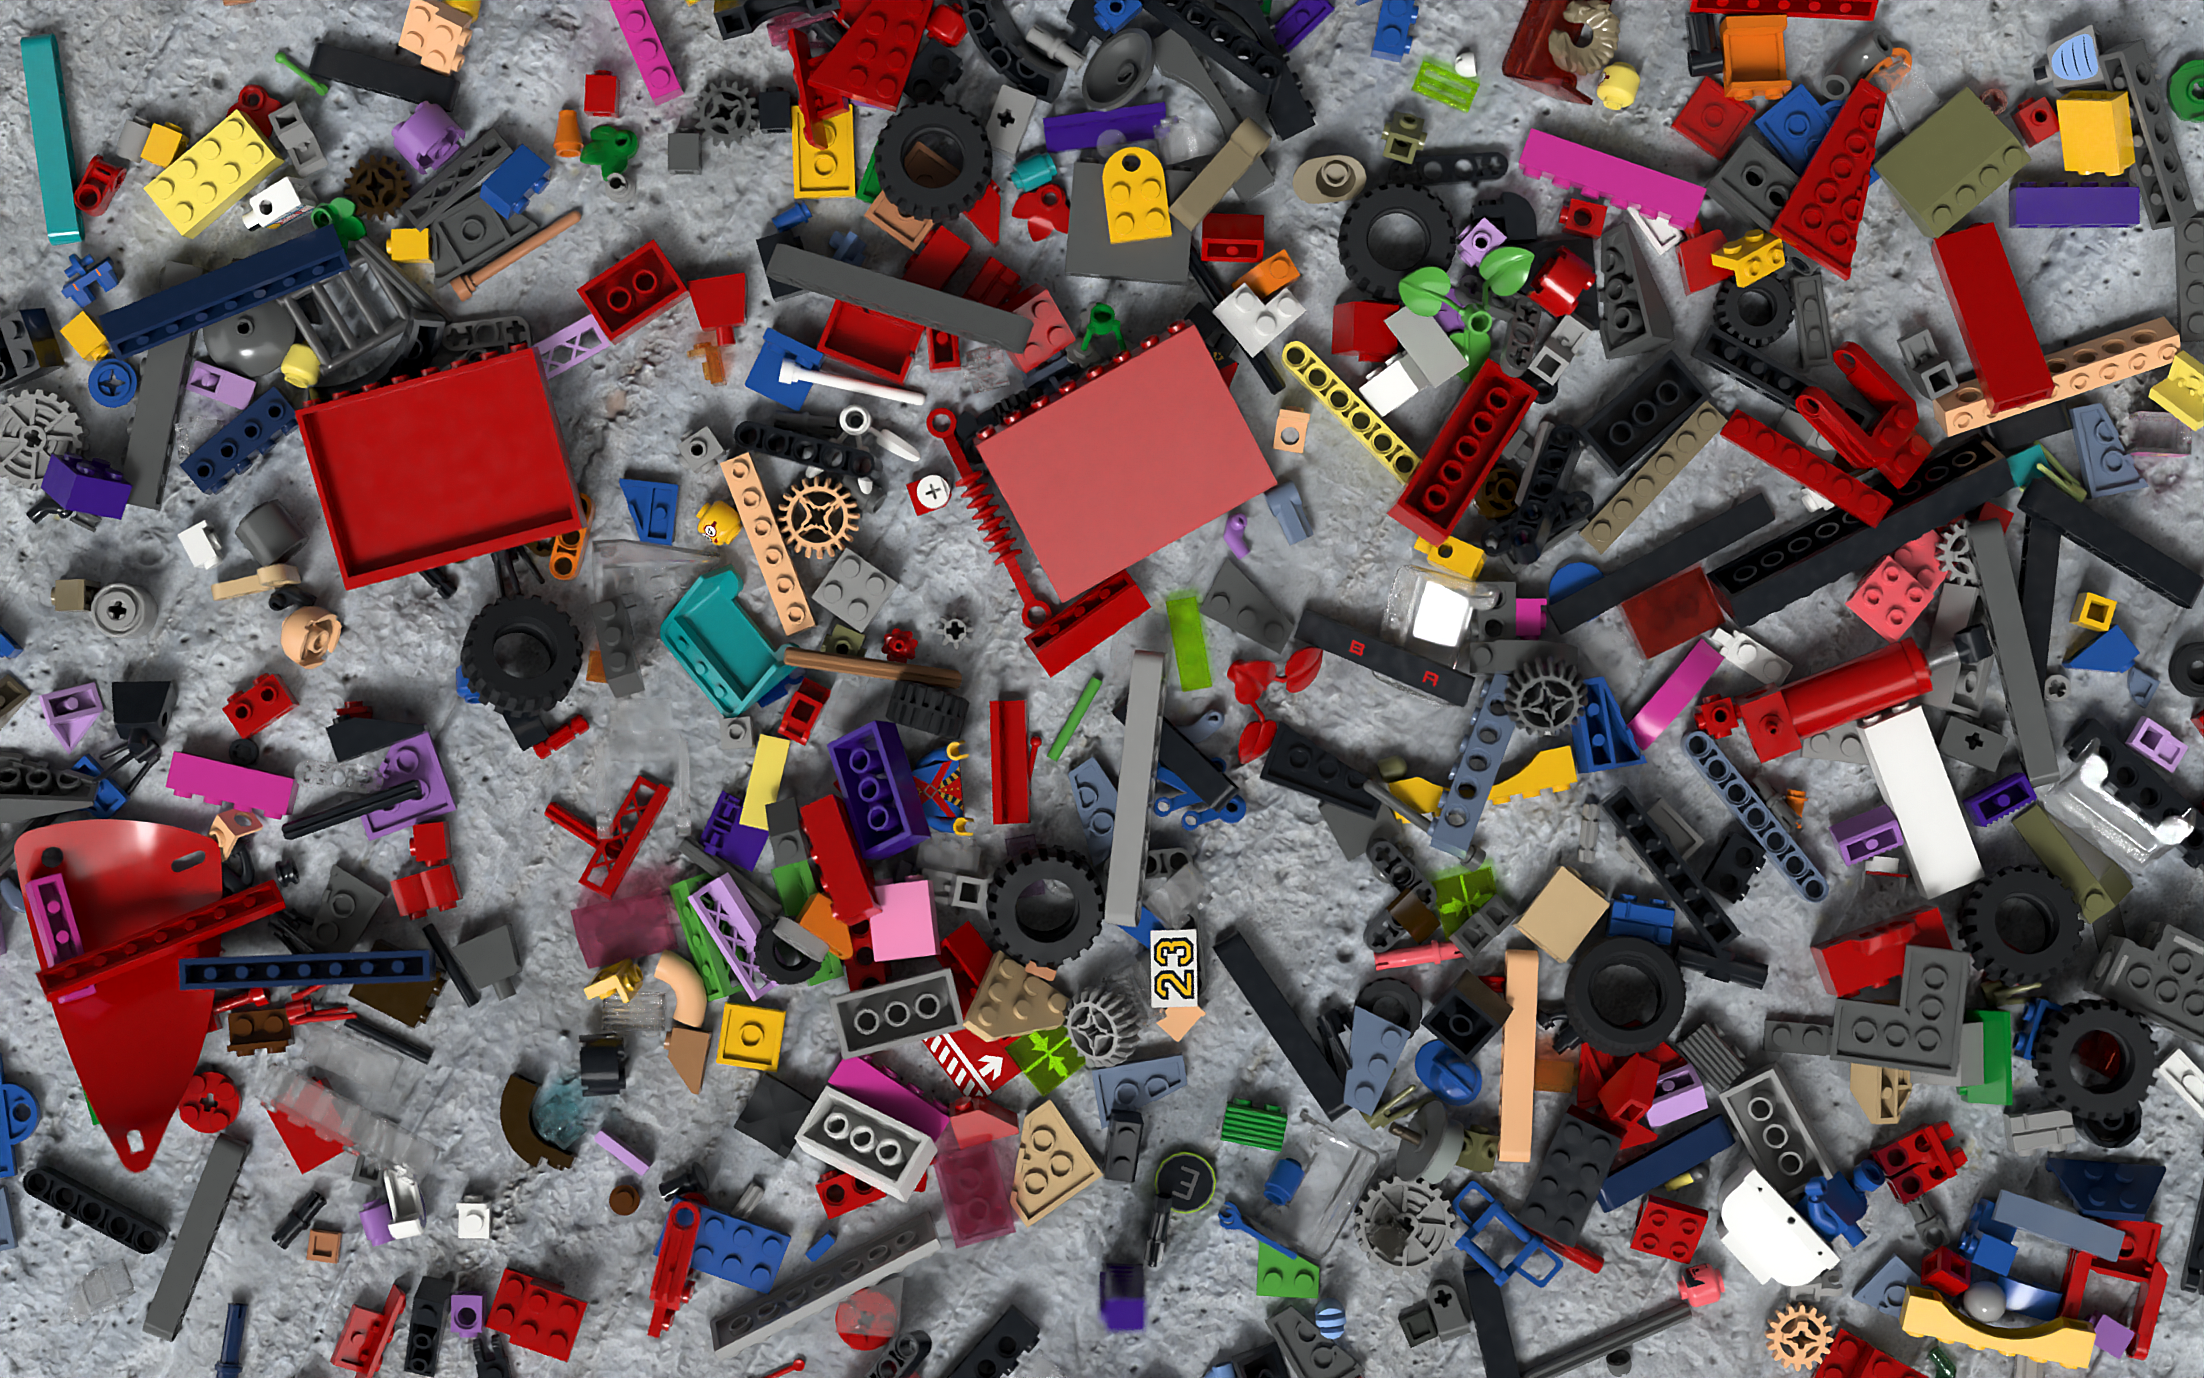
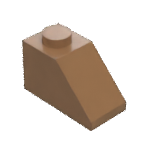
[664,1025,713,1095]

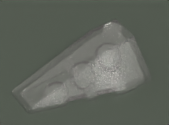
[592,539,720,609]

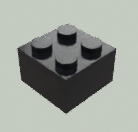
[1420,969,1514,1063]

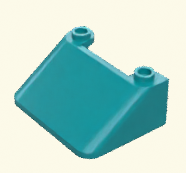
[660,564,800,718]

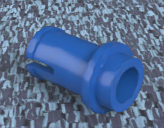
[771,200,813,233]

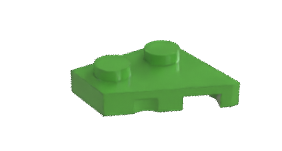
[1256,1240,1320,1299]

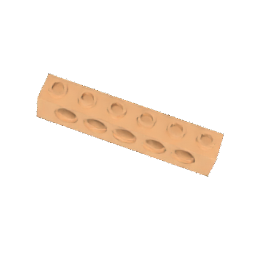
[720,452,818,637]

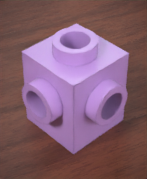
[1457,217,1507,269]

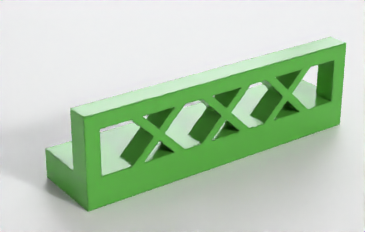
[770,860,845,987]
[669,872,745,1002]

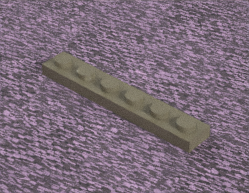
[1578,401,1728,555]

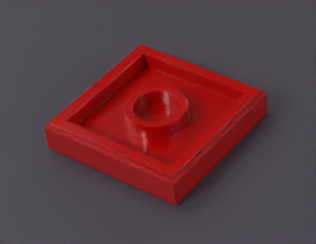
[1670,76,1757,162]

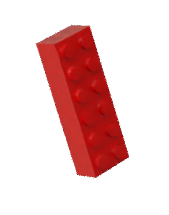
[1386,358,1539,548]

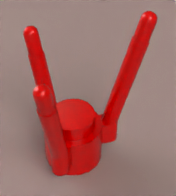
[285,985,358,1026]

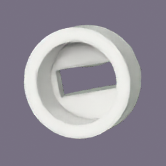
[1455,52,1477,77]

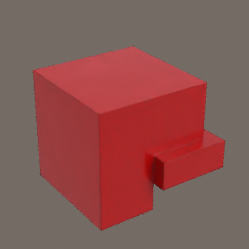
[1331,299,1399,364]

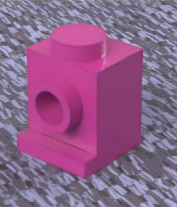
[1516,598,1547,641]

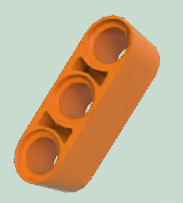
[549,493,596,581]

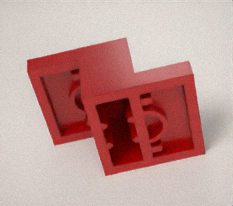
[485,1267,589,1362]
[1811,1326,1929,1378]

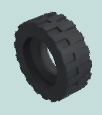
[753,915,825,985]
[1353,977,1423,1039]

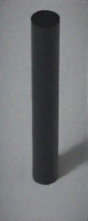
[422,923,479,1008]
[344,1018,433,1065]

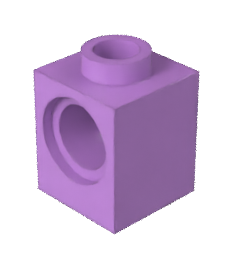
[451,1291,487,1338]
[2084,1309,2135,1359]

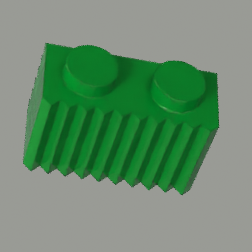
[1220,1097,1288,1152]

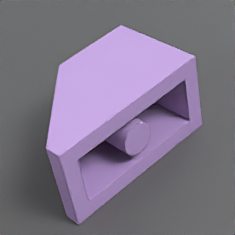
[185,360,257,410]

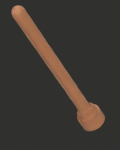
[449,210,581,302]

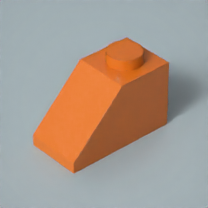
[1231,249,1300,302]
[794,892,853,960]

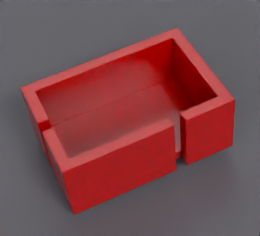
[816,299,926,387]

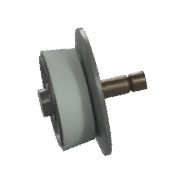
[1389,1101,1464,1184]

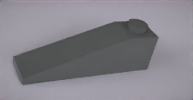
[1599,222,1676,360]
[0,752,101,823]

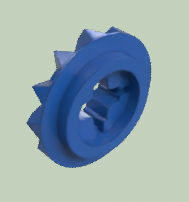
[88,359,139,408]

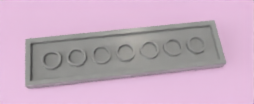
[709,1210,942,1361]

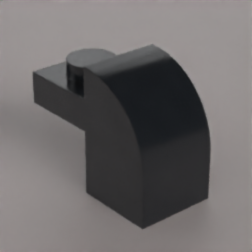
[1470,192,1537,245]

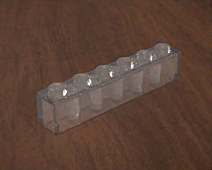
[254,1061,442,1186]

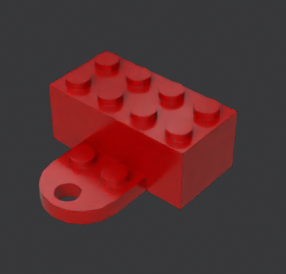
[1810,905,1953,999]

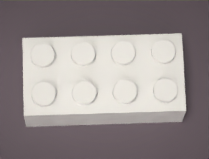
[795,1086,938,1203]

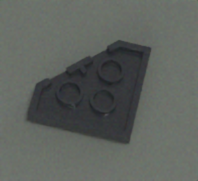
[1500,238,1600,331]

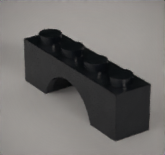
[713,0,841,41]

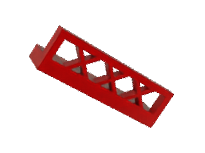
[989,700,1031,825]
[578,775,671,901]

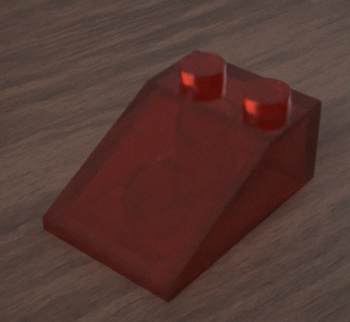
[1617,566,1726,661]

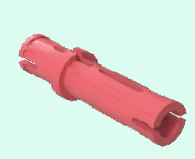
[1373,940,1466,971]

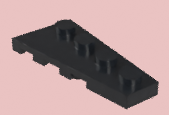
[1259,721,1382,821]

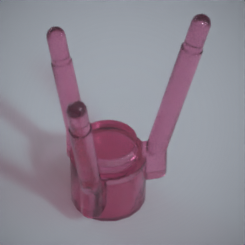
[767,11,833,51]

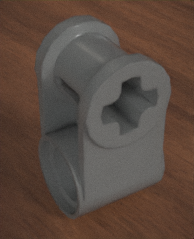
[1426,1279,1471,1343]

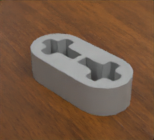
[773,917,830,962]

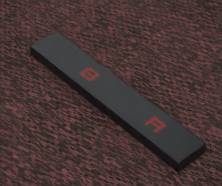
[1294,608,1476,708]

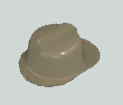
[1292,153,1366,204]

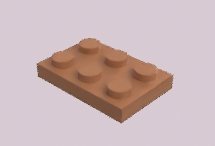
[864,141,961,252]

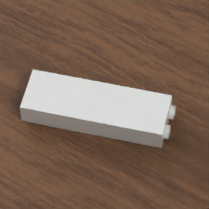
[1856,701,1985,900]

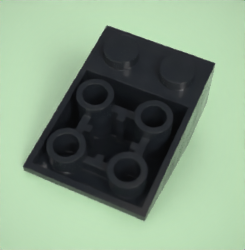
[0,308,65,392]

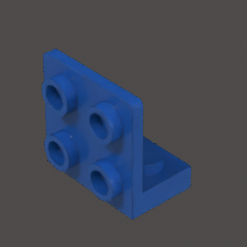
[745,327,826,412]

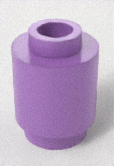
[358,1198,396,1247]

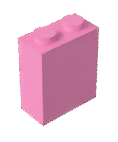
[870,875,941,962]

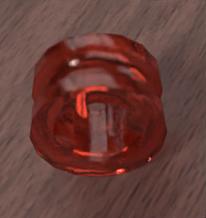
[1979,88,2008,117]

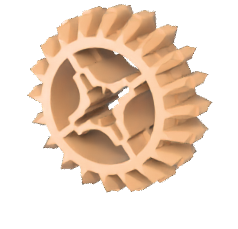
[777,476,860,559]

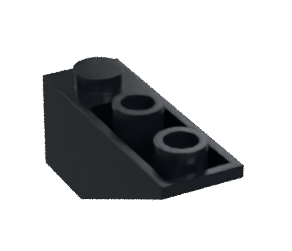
[404,1276,454,1378]

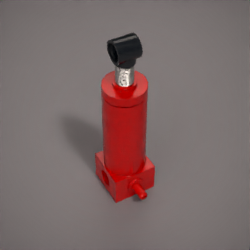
[1733,623,1994,764]

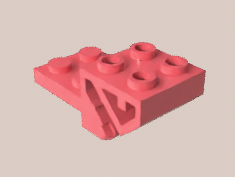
[1845,530,1958,644]

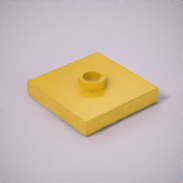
[716,1001,787,1072]

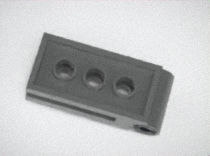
[1704,135,1820,276]

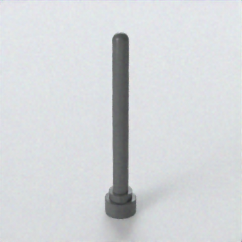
[1364,780,1486,872]

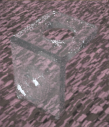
[175,415,223,461]

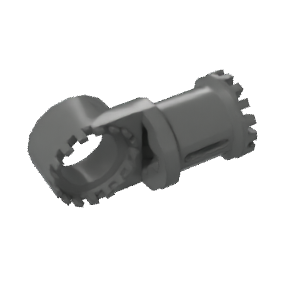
[1902,1192,1950,1251]

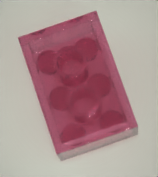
[932,1140,1017,1249]

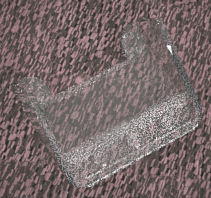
[1371,565,1500,709]
[2044,737,2197,873]

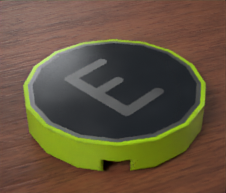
[1154,1151,1216,1214]

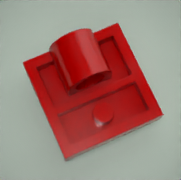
[1630,1194,1708,1264]

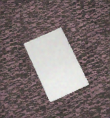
[1384,306,1469,388]

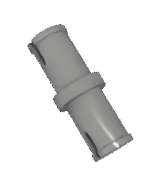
[1025,23,1087,73]

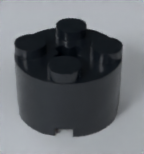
[579,1033,626,1097]
[2072,1083,2143,1148]

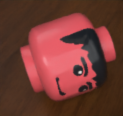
[1677,1263,1725,1307]

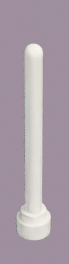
[779,358,926,405]

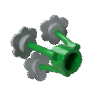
[1065,302,1140,368]

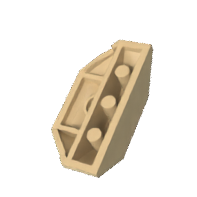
[1850,999,1912,1124]

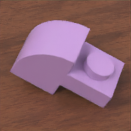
[2125,716,2188,773]

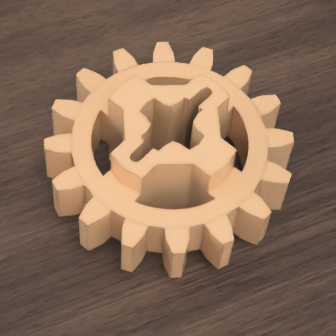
[1764,1302,1834,1371]

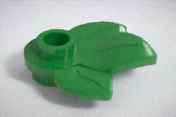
[580,125,639,182]
[311,197,367,256]

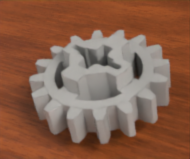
[1934,519,1981,586]

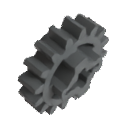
[692,80,759,149]

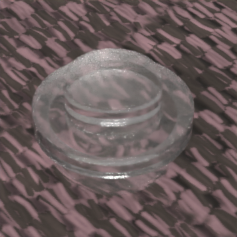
[1097,129,1127,160]

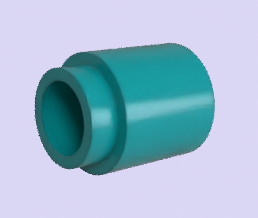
[1010,152,1058,193]

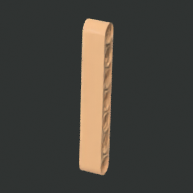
[1497,949,1539,1163]

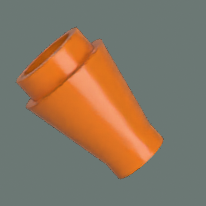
[553,110,584,158]

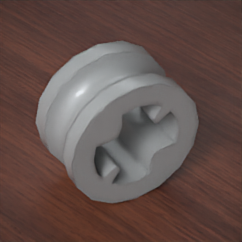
[2044,675,2071,702]

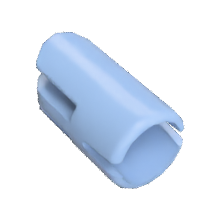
[1315,1298,1347,1339]

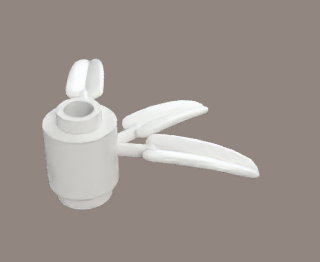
[806,404,921,494]

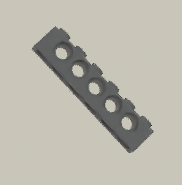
[2097,39,2197,230]

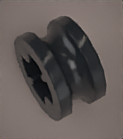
[228,738,259,766]
[275,857,300,888]

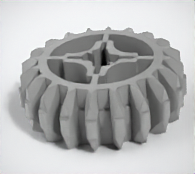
[1062,985,1141,1068]

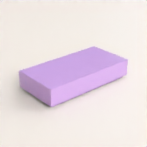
[594,1127,653,1176]

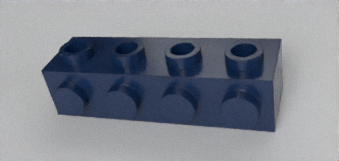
[180,386,299,495]

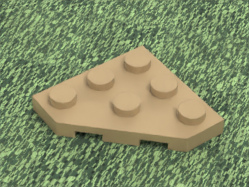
[962,950,1070,1042]
[1010,1098,1103,1228]

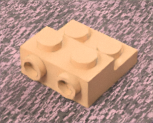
[398,0,473,77]

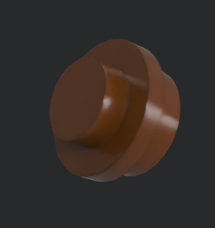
[609,1184,640,1216]

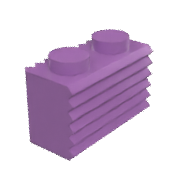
[1828,804,1904,867]

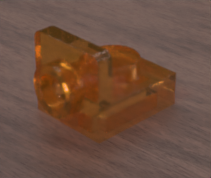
[687,342,727,387]

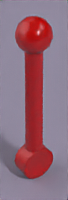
[1029,736,1042,796]
[763,1358,805,1378]

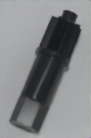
[1144,1193,1173,1267]

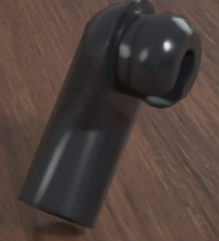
[26,496,73,524]
[268,585,317,611]

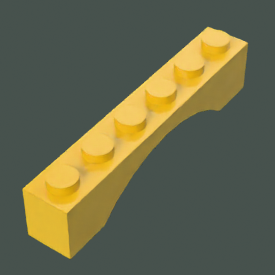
[1387,745,1578,824]
[1899,1285,2096,1369]

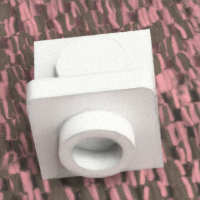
[456,1194,492,1239]

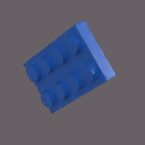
[653,1195,791,1295]

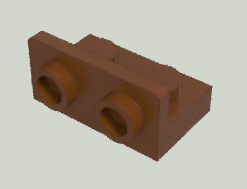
[227,1008,295,1057]

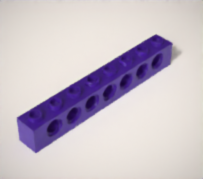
[1099,1263,1146,1332]

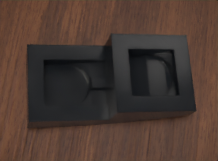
[502,710,551,751]

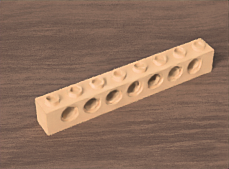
[1932,316,2181,437]

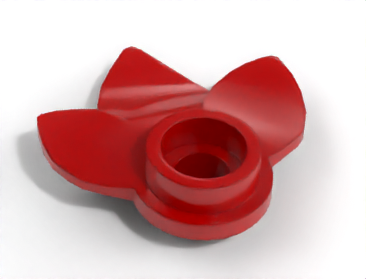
[226,84,283,140]
[1012,183,1070,242]

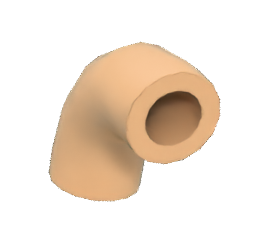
[654,949,708,1028]

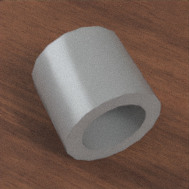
[91,583,158,639]

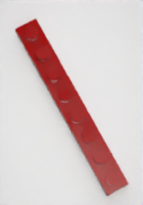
[35,879,286,1003]

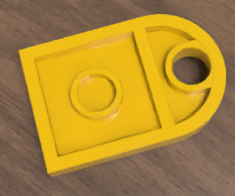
[1102,147,1172,244]

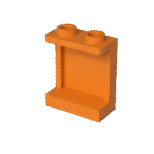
[1719,15,1792,101]

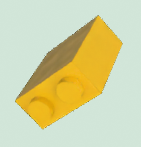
[2056,90,2135,176]

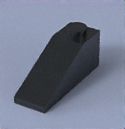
[325,714,431,763]

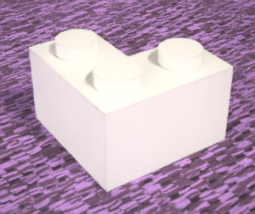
[1212,282,1306,358]
[1359,350,1432,419]

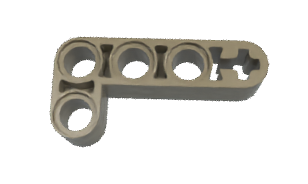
[1168,116,1272,232]

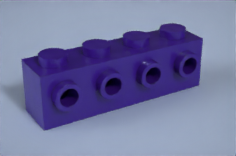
[2009,182,2140,228]

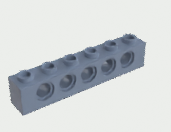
[1427,674,1530,859]

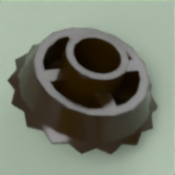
[1472,462,1521,522]

